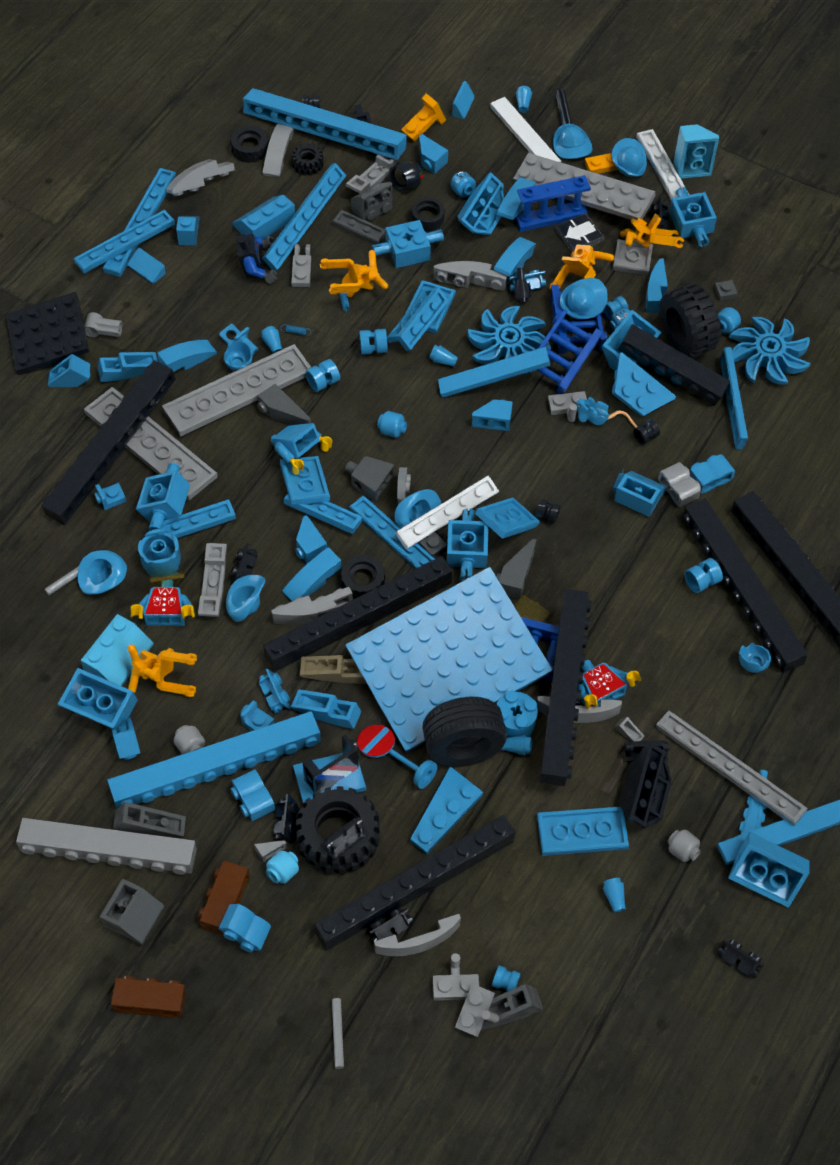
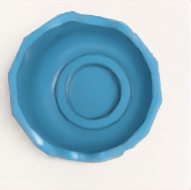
[224,341,253,371]
[739,643,771,673]

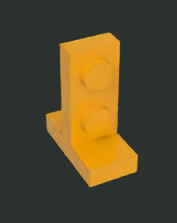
[401,94,446,142]

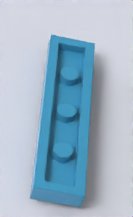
[284,494,362,534]
[161,500,236,538]

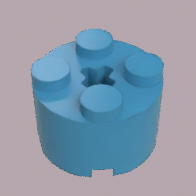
[138,529,181,576]
[497,691,538,738]

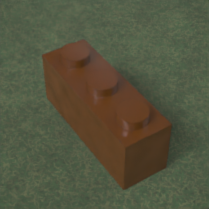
[198,861,250,935]
[111,976,186,1019]

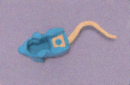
[576,397,638,428]

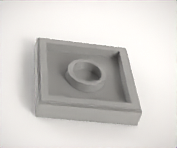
[613,240,653,275]

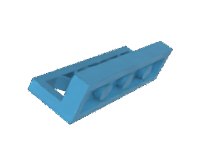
[387,287,449,351]

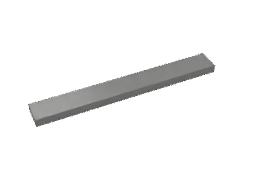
[656,711,808,826]

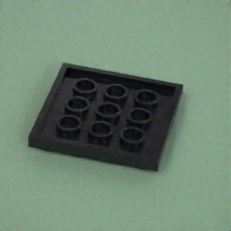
[6,292,90,375]

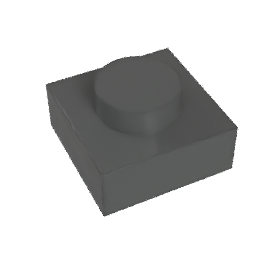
[714,280,738,301]
[419,532,447,558]

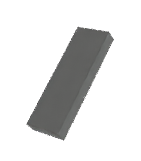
[332,210,385,245]

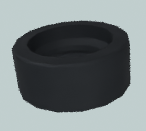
[411,197,445,232]

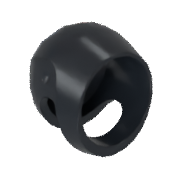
[389,161,423,191]

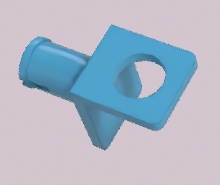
[219,324,259,355]

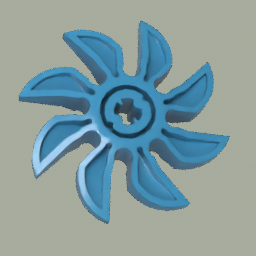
[468,306,551,373]
[729,317,811,385]

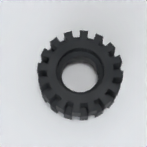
[292,143,324,176]

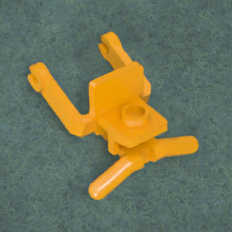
[620,214,684,248]
[549,245,614,290]
[319,250,388,297]
[128,644,197,697]

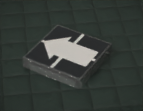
[555,213,604,252]

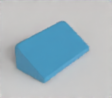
[452,81,474,119]
[127,248,166,284]

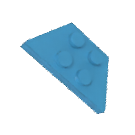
[612,352,676,417]

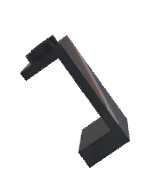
[303,734,359,793]

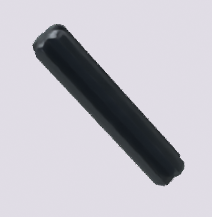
[556,89,572,125]

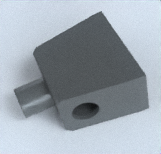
[345,456,394,502]

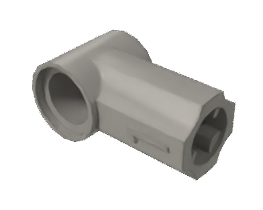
[84,312,122,337]

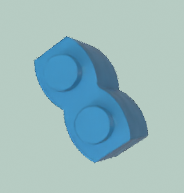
[690,454,735,494]
[230,770,275,821]
[219,904,271,952]

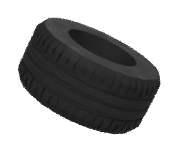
[422,696,507,766]

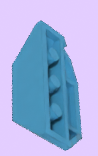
[457,172,504,235]

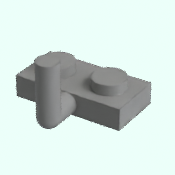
[548,391,587,422]
[397,467,411,504]
[433,953,479,1001]
[455,984,499,1037]

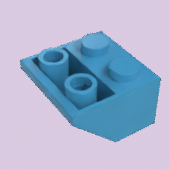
[614,471,666,517]

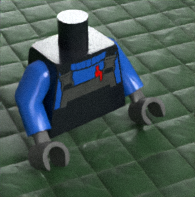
[236,234,278,284]

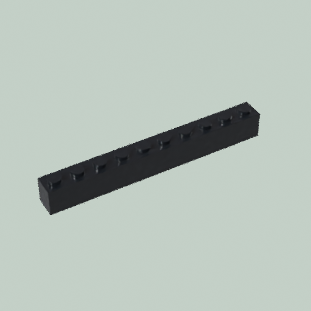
[41,360,176,525]
[731,491,840,648]
[682,498,808,673]
[263,556,452,672]
[539,589,592,786]
[314,815,515,951]

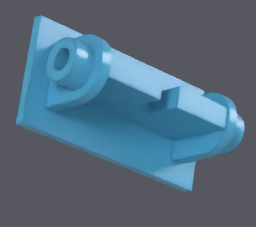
[507,270,546,293]
[259,669,291,713]

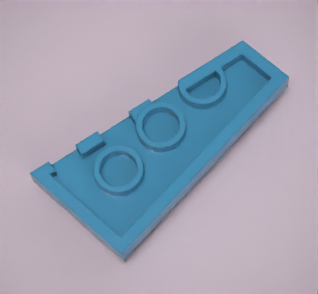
[410,766,483,855]

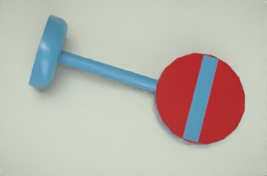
[357,725,437,789]

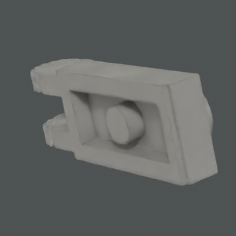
[292,244,311,287]

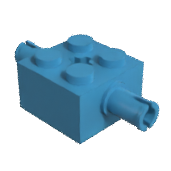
[669,187,717,247]
[372,220,444,268]
[136,463,190,531]
[447,508,488,581]

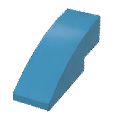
[496,177,536,220]
[494,237,536,277]
[645,258,668,313]
[157,340,217,372]
[97,352,158,382]
[282,547,341,602]
[291,689,361,729]

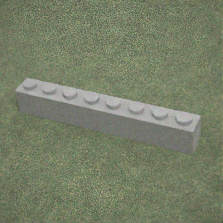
[16,818,197,875]

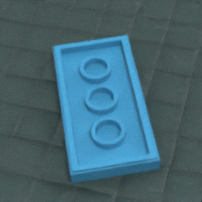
[537,807,629,856]

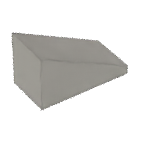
[613,717,644,741]
[254,841,287,862]

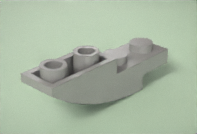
[166,159,235,196]
[433,261,507,291]
[271,587,353,626]

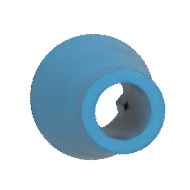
[516,86,532,113]
[261,326,282,354]
[429,345,458,367]
[501,735,532,756]
[602,878,626,912]

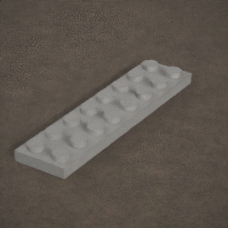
[513,153,655,220]
[162,344,311,437]
[84,387,218,500]

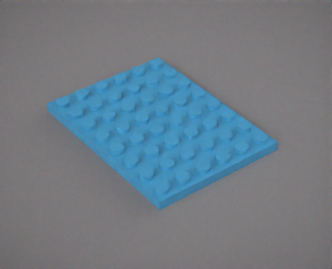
[346,567,553,753]

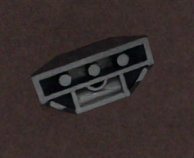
[619,742,671,828]

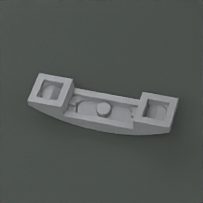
[263,124,295,178]
[346,154,400,194]
[198,543,227,617]
[537,696,622,723]
[374,914,461,956]

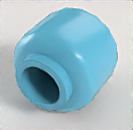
[266,851,299,884]

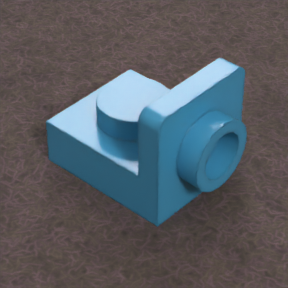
[94,483,127,510]
[240,700,274,731]

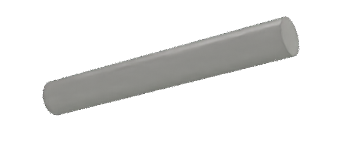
[44,566,79,596]
[332,998,344,1069]

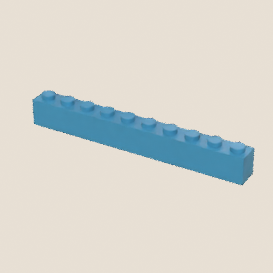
[243,88,407,160]
[108,711,321,809]

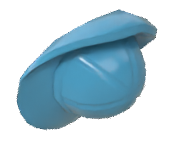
[553,124,592,159]
[612,138,647,177]
[560,278,608,319]
[395,489,441,528]
[78,550,127,595]
[226,575,265,622]

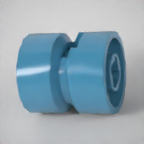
[359,329,388,355]
[305,359,340,392]
[684,558,723,593]

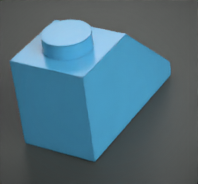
[419,134,448,174]
[176,216,200,246]
[48,354,90,387]
[471,400,512,431]
[295,515,327,564]
[112,717,140,759]

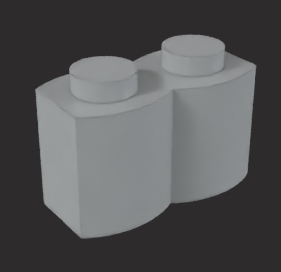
[658,462,701,508]

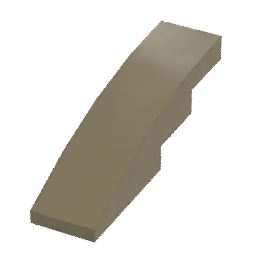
[300,655,367,684]

